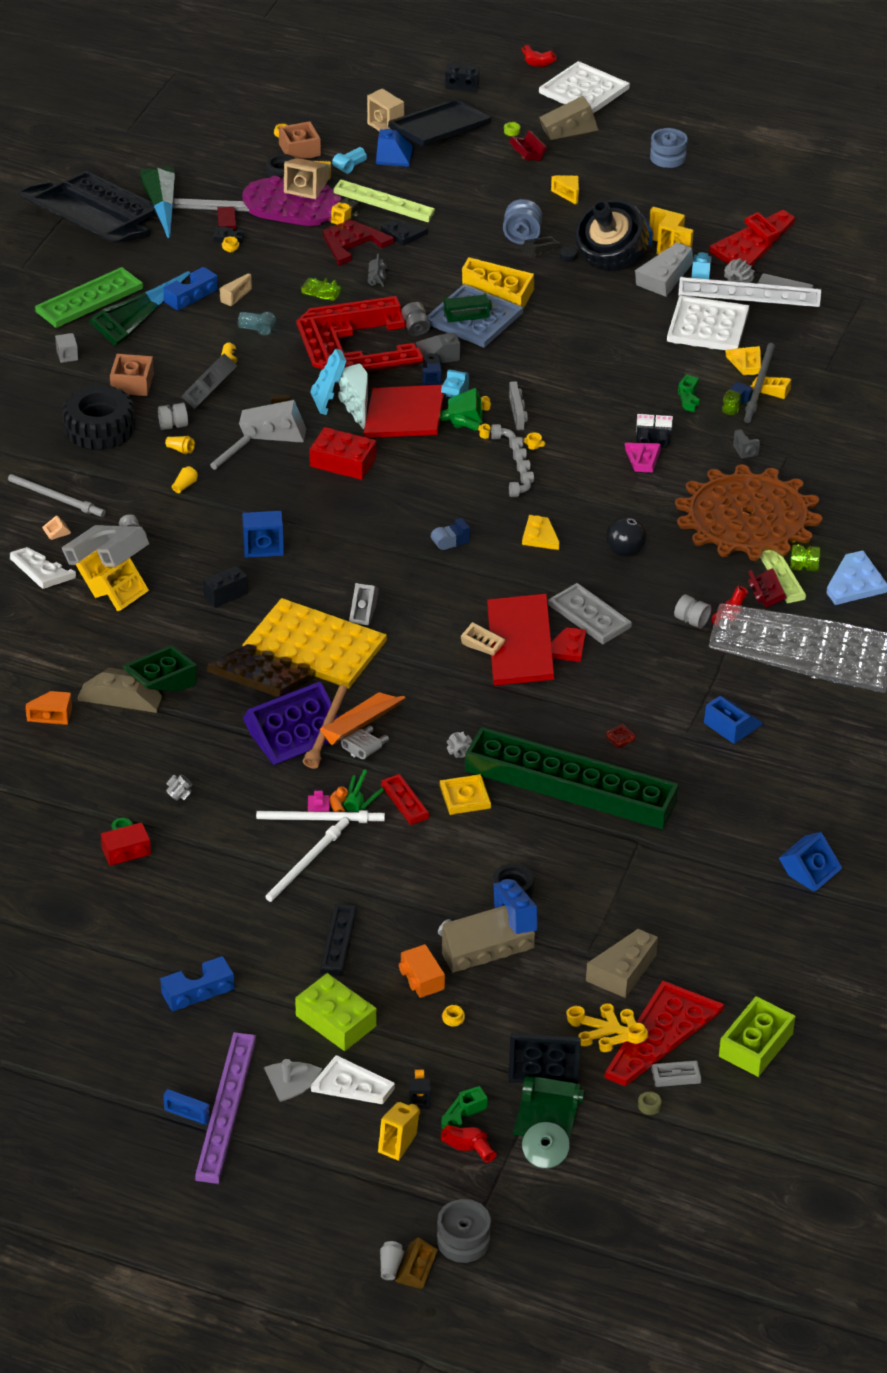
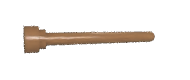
[303,685,347,769]

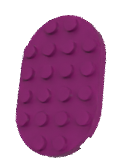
[242,176,343,226]

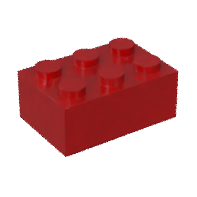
[310,427,376,480]

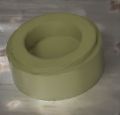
[638,1092,662,1115]

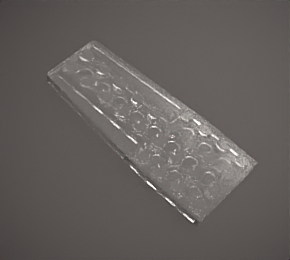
[709,604,887,693]

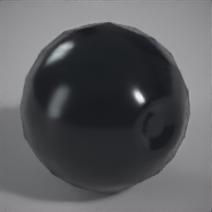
[606,517,646,557]

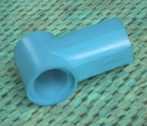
[332,147,367,174]

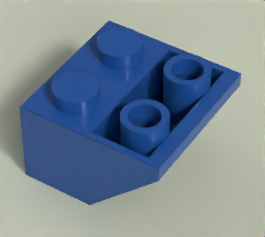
[704,696,763,744]

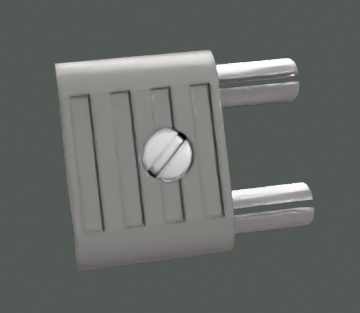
[341,726,389,759]

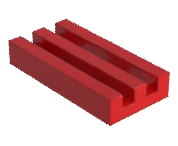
[744,212,781,242]

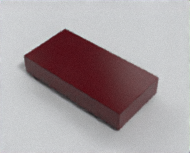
[217,206,236,231]

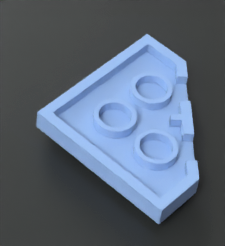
[827,551,887,605]

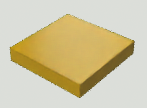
[440,774,491,815]

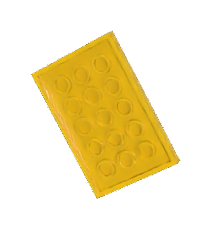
[242,598,387,689]

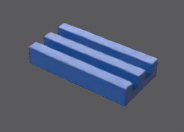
[163,1089,210,1125]

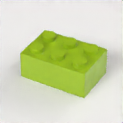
[295,973,376,1051]
[719,996,795,1077]

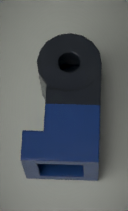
[422,353,441,386]

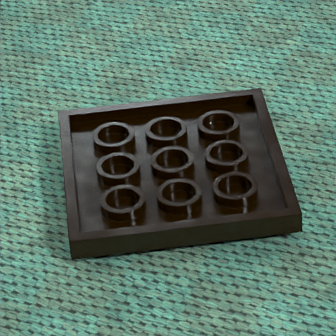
[207,644,316,697]

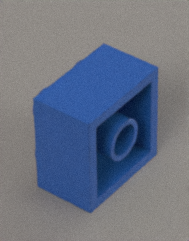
[242,511,284,558]

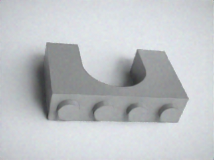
[62,525,149,567]

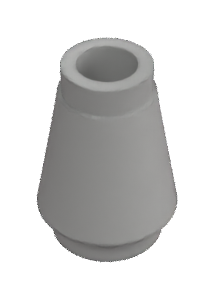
[380,1241,404,1280]

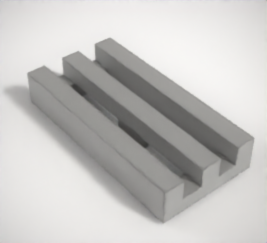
[651,1061,701,1087]

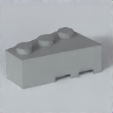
[635,243,693,297]
[239,400,306,442]

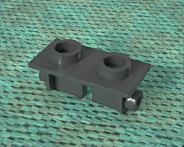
[368,253,387,287]

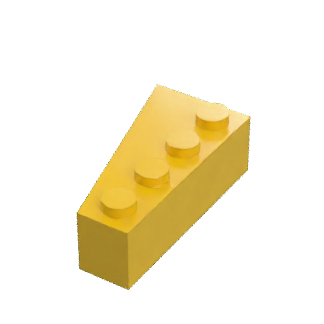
[462,257,534,308]

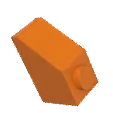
[25,691,72,725]

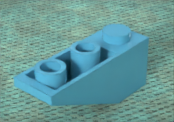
[692,252,712,279]

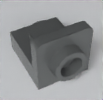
[733,429,760,459]

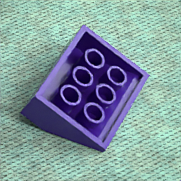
[243,681,338,765]

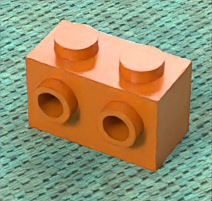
[399,944,445,998]

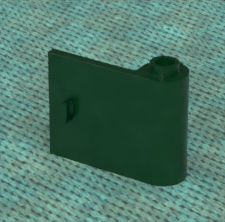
[513,1075,585,1141]

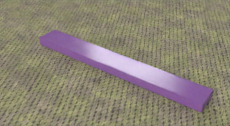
[195,1032,256,1184]

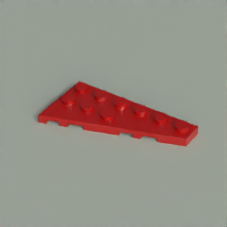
[709,210,795,267]
[605,981,725,1086]

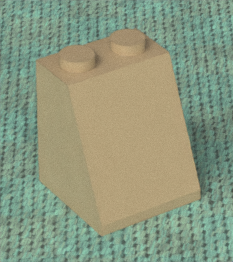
[284,158,329,199]

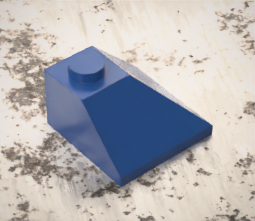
[376,129,413,167]

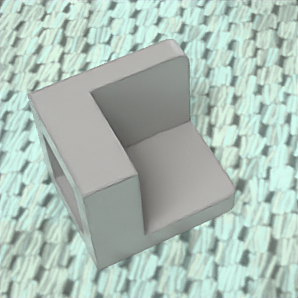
[55,333,78,363]

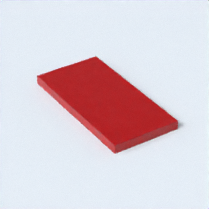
[487,594,554,686]

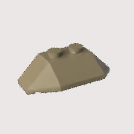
[78,668,162,713]

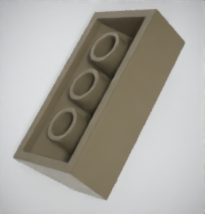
[442,906,535,973]

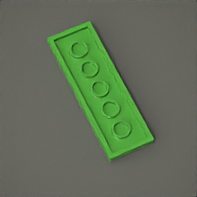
[35,267,143,328]

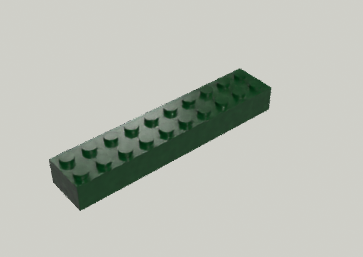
[465,727,679,830]

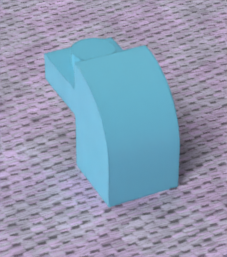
[441,369,469,398]

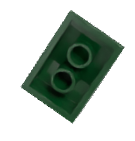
[123,645,197,691]

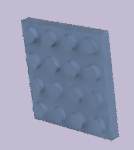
[427,284,523,348]

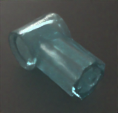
[238,312,276,335]

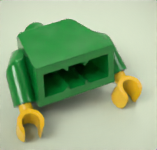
[440,388,491,439]

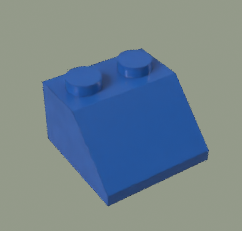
[779,832,842,891]

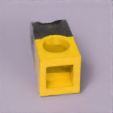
[331,198,360,225]

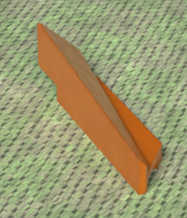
[320,692,406,745]

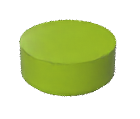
[504,122,520,136]

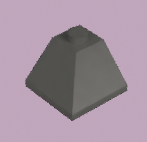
[416,333,460,363]

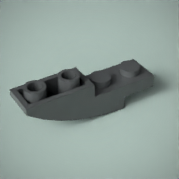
[181,353,237,409]

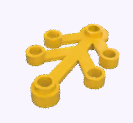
[567,1004,648,1052]

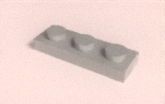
[509,381,527,430]

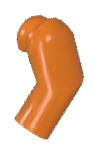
[329,786,348,812]

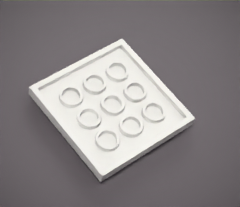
[539,61,630,113]
[667,295,749,350]

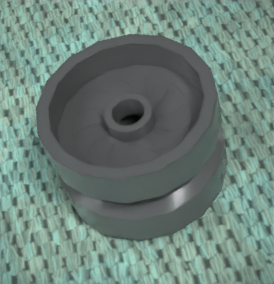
[437,1199,491,1263]

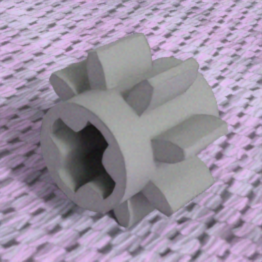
[446,732,472,758]
[166,774,192,801]

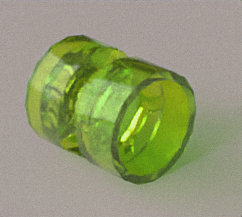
[790,544,820,572]

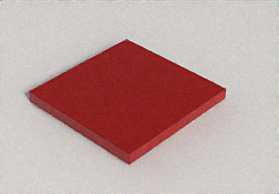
[363,385,445,438]

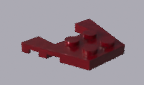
[323,219,394,266]

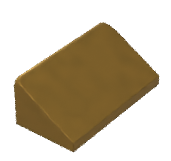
[395,1237,438,1289]

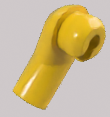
[221,342,237,364]

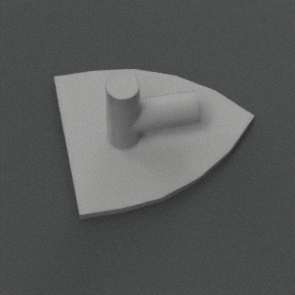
[264,1059,322,1102]

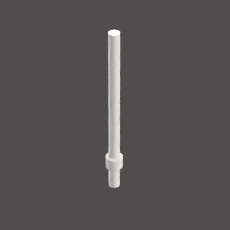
[257,810,385,823]
[265,817,349,902]

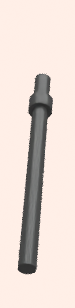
[744,343,775,423]

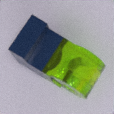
[722,382,753,415]

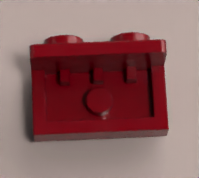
[509,131,547,161]
[748,568,787,608]

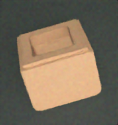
[42,515,71,540]

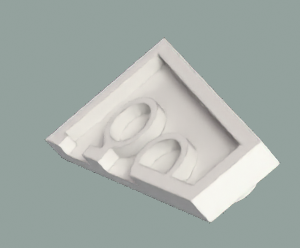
[10,547,76,589]
[311,1055,395,1104]

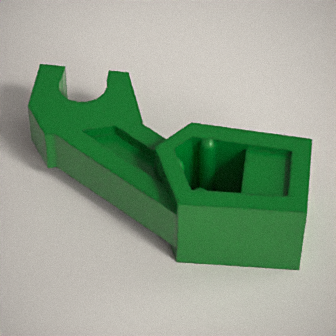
[678,374,700,412]
[441,1086,488,1130]

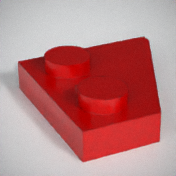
[551,627,586,662]

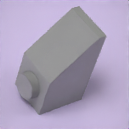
[349,583,379,626]

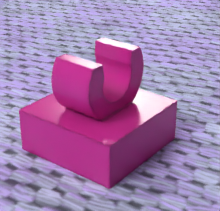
[308,791,329,812]

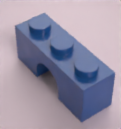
[163,266,218,311]
[494,879,537,934]
[160,956,234,1012]

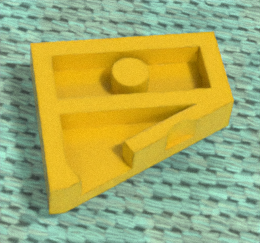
[725,346,761,375]

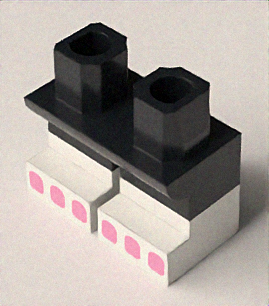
[636,414,673,448]

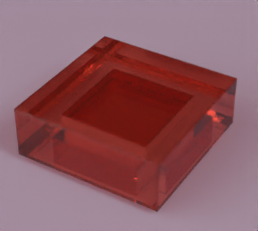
[606,724,635,749]

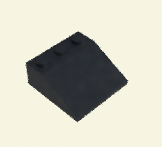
[508,1033,581,1084]

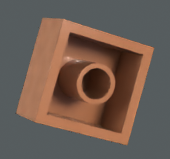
[279,122,321,159]
[110,354,154,396]

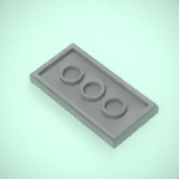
[548,583,632,644]

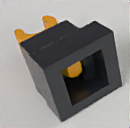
[409,1070,431,1108]

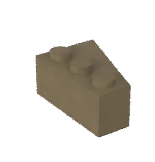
[539,96,598,140]
[586,929,658,998]

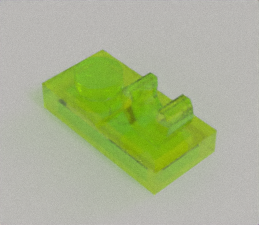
[301,278,341,301]

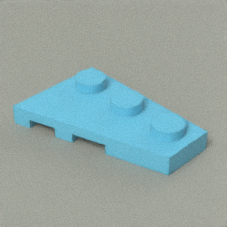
[311,349,346,415]

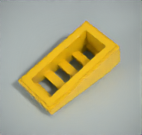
[751,377,792,399]

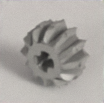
[724,258,755,283]

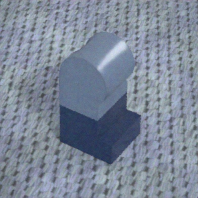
[431,518,470,550]

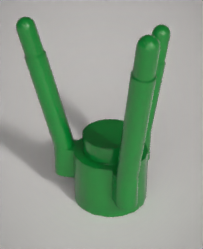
[343,769,384,812]

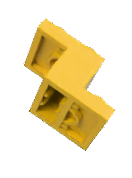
[649,207,694,254]
[75,549,149,611]

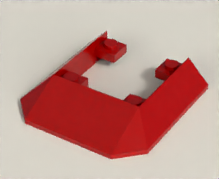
[296,296,423,373]

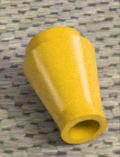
[166,436,195,454]
[172,466,198,493]

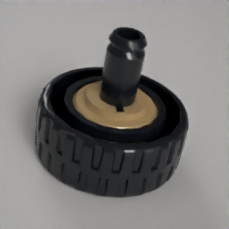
[575,200,649,271]

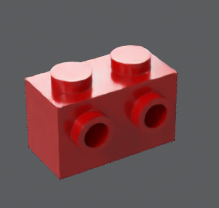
[101,823,151,866]

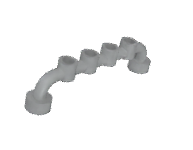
[491,424,534,497]

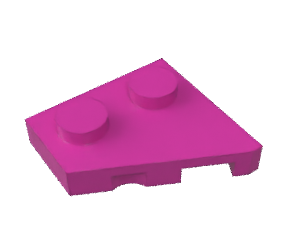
[625,443,661,473]

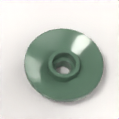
[522,1122,569,1169]

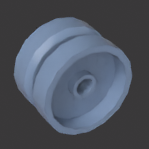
[650,128,688,168]
[503,199,542,244]

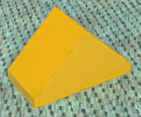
[551,175,579,204]

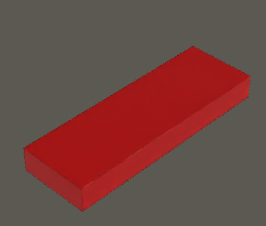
[381,774,429,825]

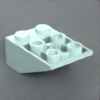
[338,364,368,429]

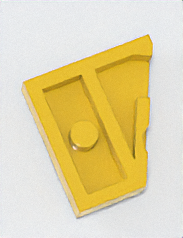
[522,515,560,550]

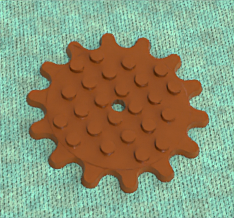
[675,464,823,561]

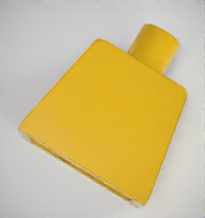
[378,1102,420,1161]

